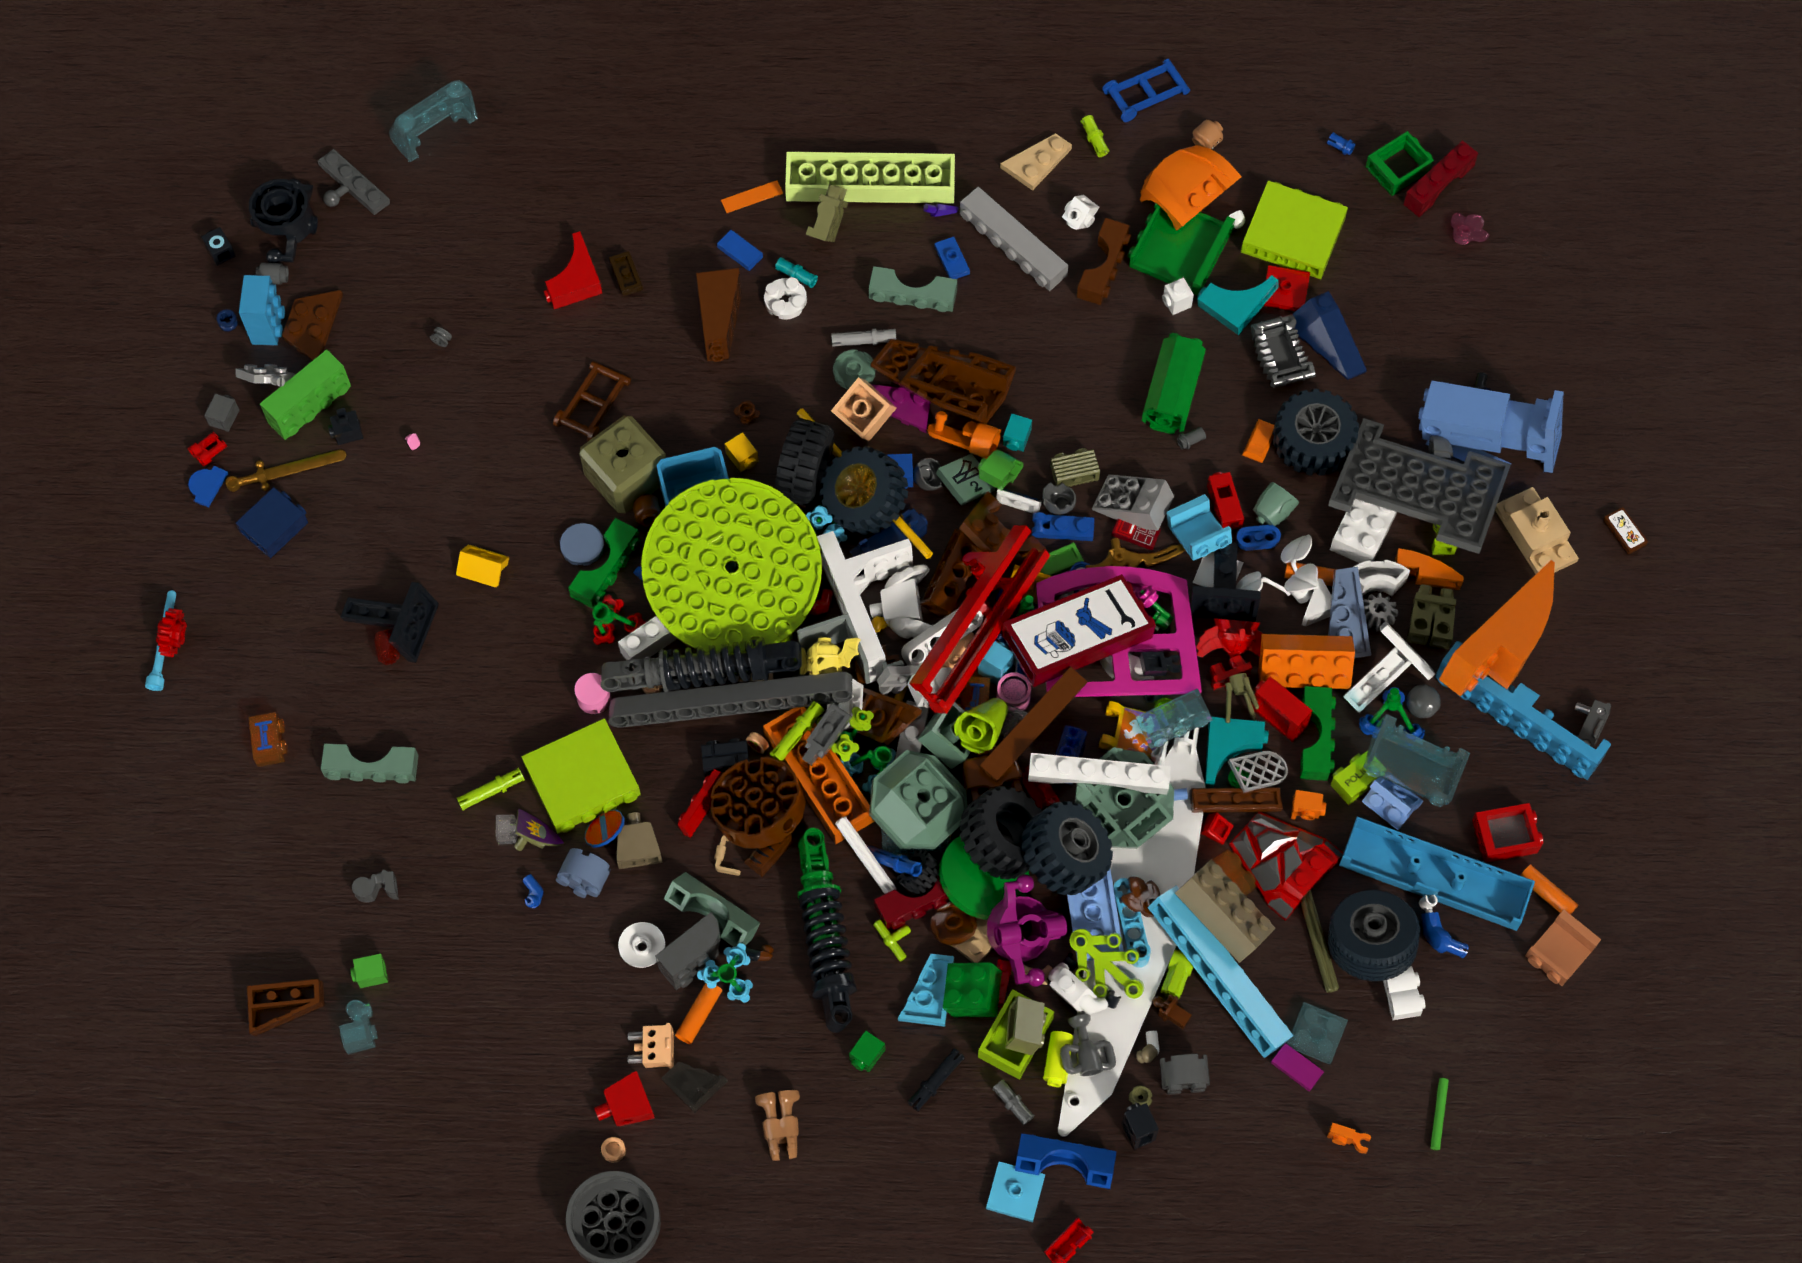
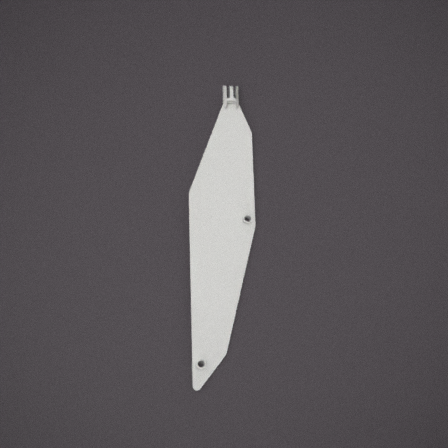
[1058,719,1206,1137]

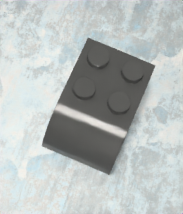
[655,912,722,990]

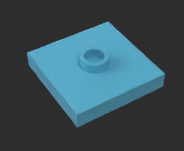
[986,1162,1045,1222]

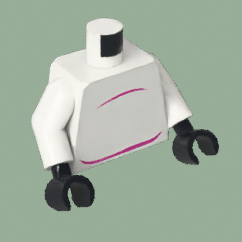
[1048,953,1121,1015]

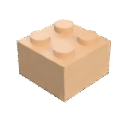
[831,377,897,441]

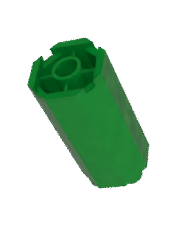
[1142,333,1206,434]

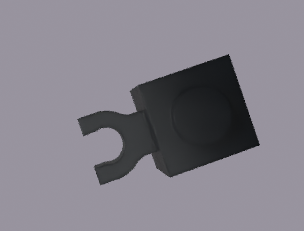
[328,408,364,445]

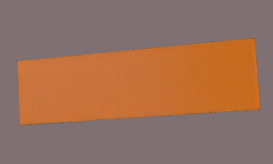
[721,180,783,213]

